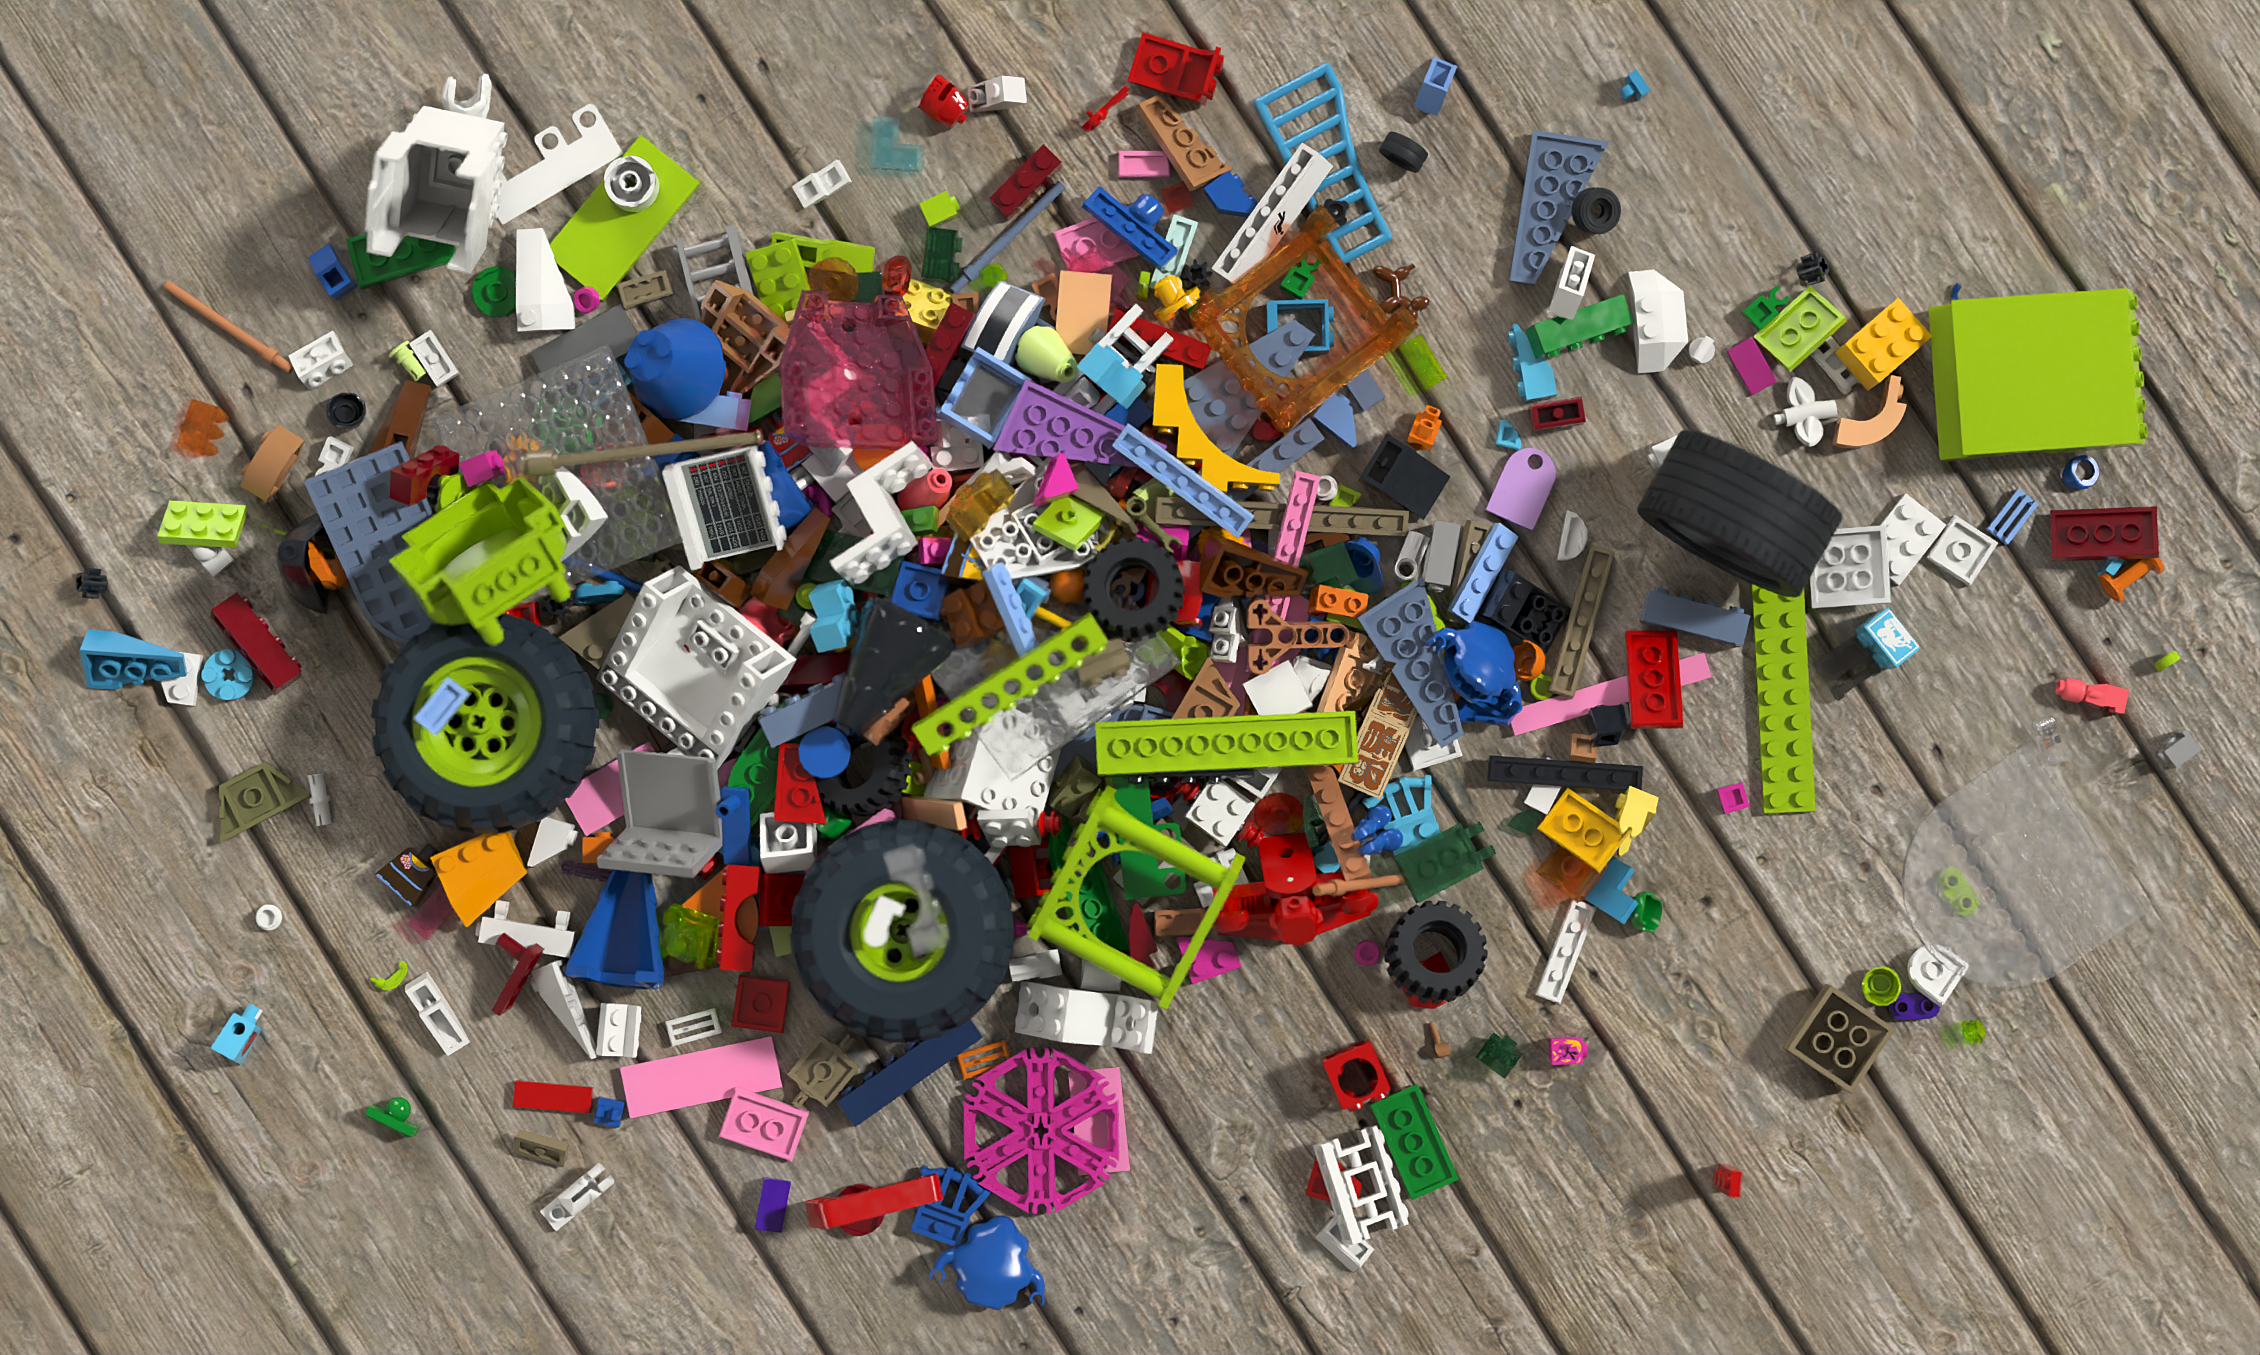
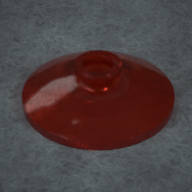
[1254,792,1305,836]

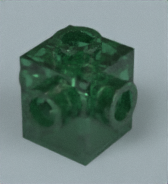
[1476,1032,1523,1079]

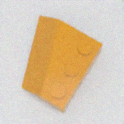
[430,832,528,928]

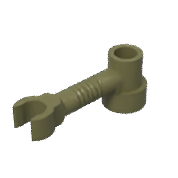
[1126,496,1182,556]

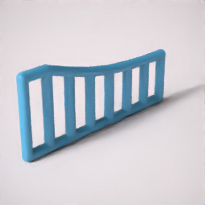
[1254,63,1392,265]

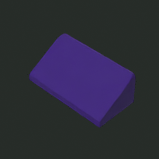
[755,1177,791,1233]

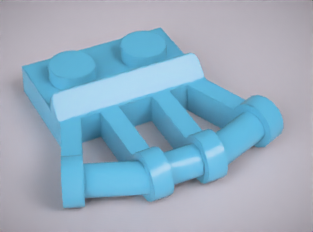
[1361,775,1443,856]

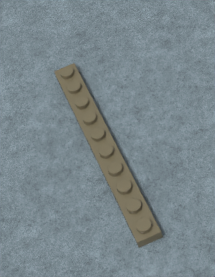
[1154,496,1409,536]

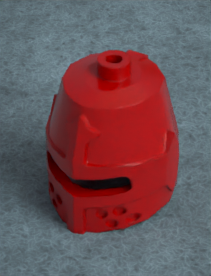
[918,74,969,128]

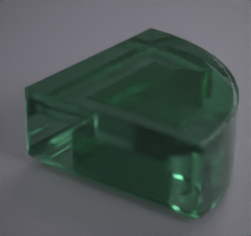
[1507,810,1541,836]

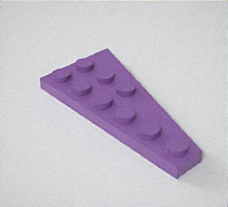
[993,379,1167,469]

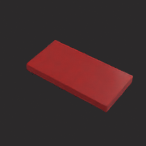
[1624,630,1684,729]

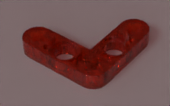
[1110,424,1157,501]

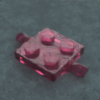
[1059,244,1131,312]

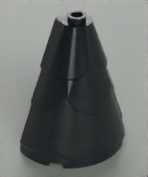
[276,513,329,614]
[834,597,956,737]

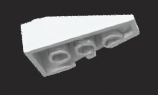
[530,960,600,1059]

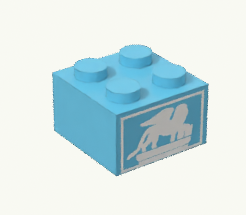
[1854,608,1921,670]

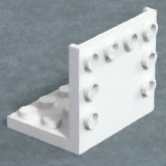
[923,699,1066,820]

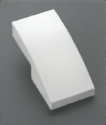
[792,160,852,209]

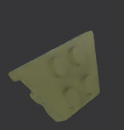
[219,762,312,842]

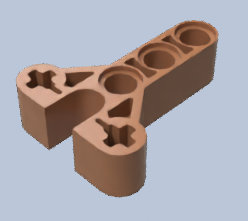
[1246,597,1350,675]

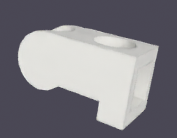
[864,895,906,947]

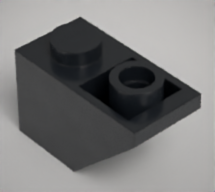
[1586,702,1631,747]

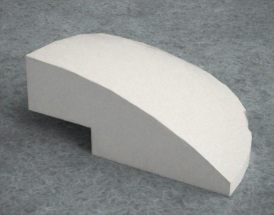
[538,466,608,562]

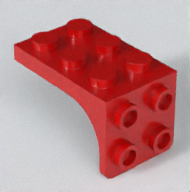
[1127,32,1224,106]

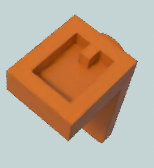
[1307,585,1368,619]

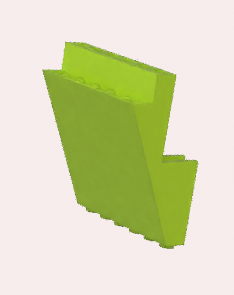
[1928,288,2148,462]

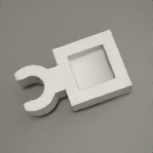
[315,437,354,476]

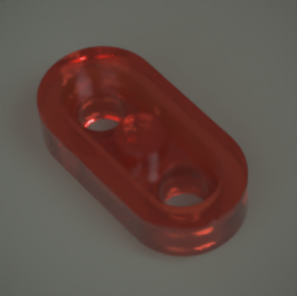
[882,255,912,299]

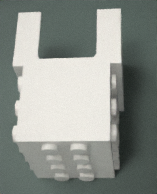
[365,106,507,274]

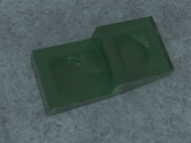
[1303,795,1325,854]

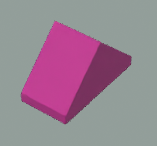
[1033,452,1079,506]

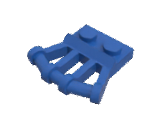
[910,1166,991,1247]

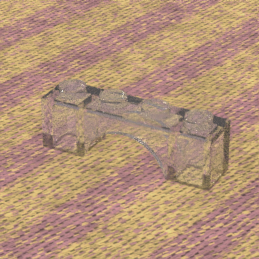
[883,844,950,956]

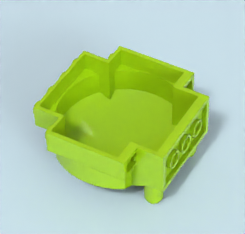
[389,476,570,645]

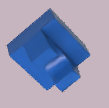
[594,1096,626,1128]

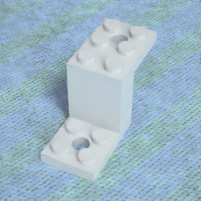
[830,441,934,585]
[1015,981,1158,1054]

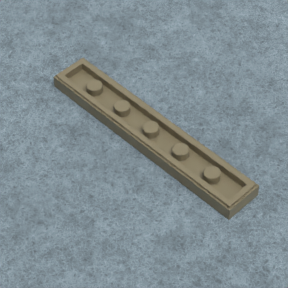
[1548,544,1615,699]

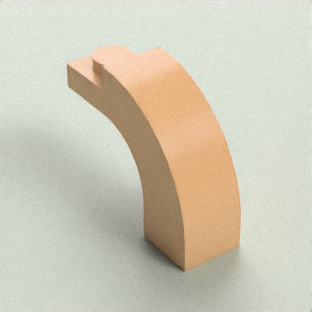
[1832,375,1907,449]

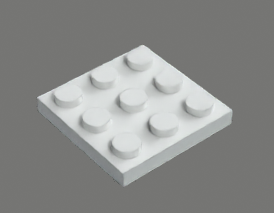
[1810,525,1891,608]

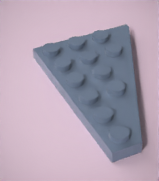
[1146,320,1315,457]

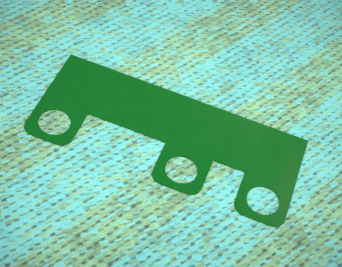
[1112,778,1186,900]

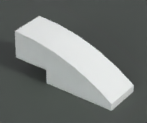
[405,972,470,1056]

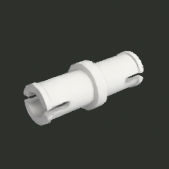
[307,773,333,826]

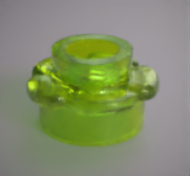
[982,263,1007,288]

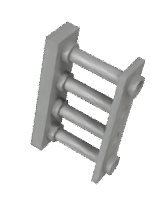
[673,224,755,322]

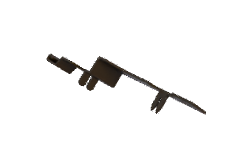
[1344,661,1396,733]

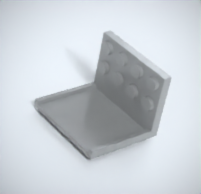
[597,749,723,878]

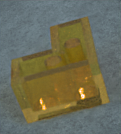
[945,468,1016,541]

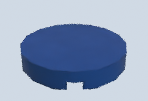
[799,726,851,779]

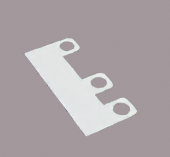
[496,104,623,225]

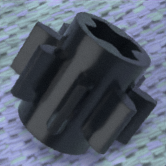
[1797,252,1829,286]
[1181,259,1213,290]
[75,568,108,599]
[542,597,574,622]

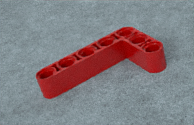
[805,1173,943,1229]

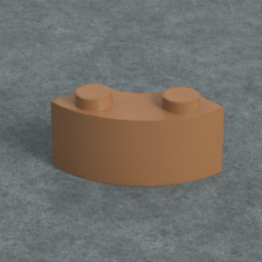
[241,424,305,502]

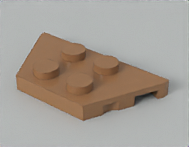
[1171,658,1240,719]

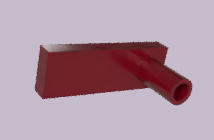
[491,933,544,1016]

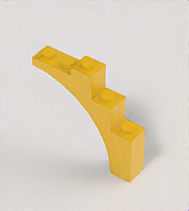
[1153,364,1280,495]

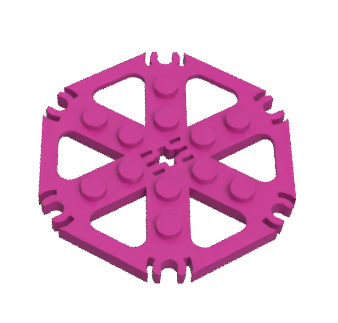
[963,1047,1119,1214]

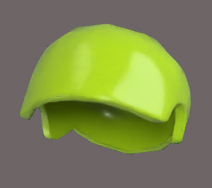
[1861,966,1901,1006]

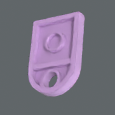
[1485,448,1556,531]

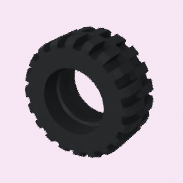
[1083,537,1185,642]
[815,722,912,816]
[1384,900,1488,1004]

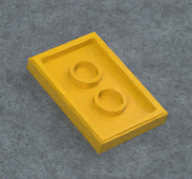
[1537,788,1630,873]

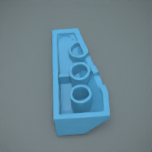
[80,629,187,690]

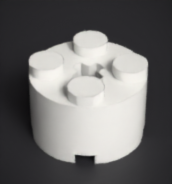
[604,156,660,212]

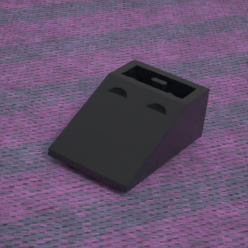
[1359,434,1451,520]
[1477,568,1571,653]

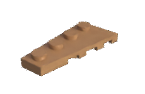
[1135,95,1233,192]

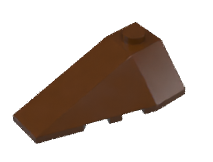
[750,507,831,611]
[1199,533,1309,598]

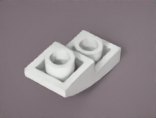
[1209,606,1240,663]

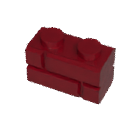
[1528,396,1586,433]

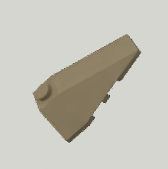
[1067,459,1139,534]

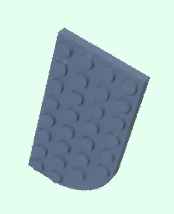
[304,441,435,644]

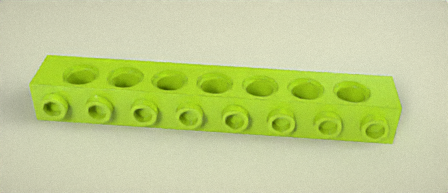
[912,612,1108,756]

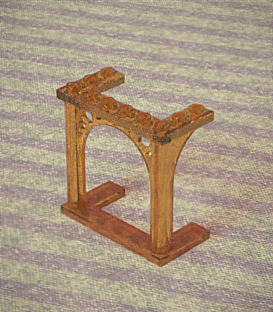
[1189,204,1419,436]

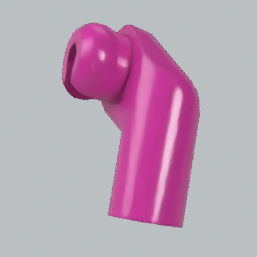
[803,484,834,517]

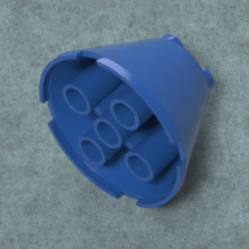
[625,318,726,420]

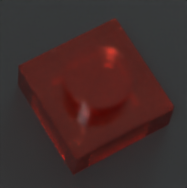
[1160,181,1193,215]

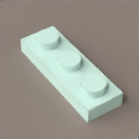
[1149,214,1198,289]

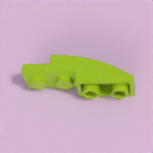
[771,232,875,273]

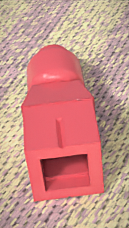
[2055,678,2129,714]

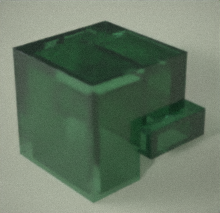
[1298,541,1359,593]

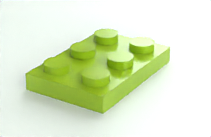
[745,238,818,322]
[1754,286,1847,372]
[157,501,247,548]

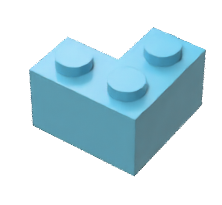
[1077,343,1147,409]
[808,578,861,653]

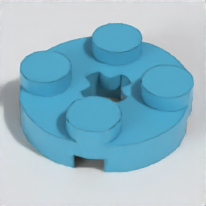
[201,649,256,701]

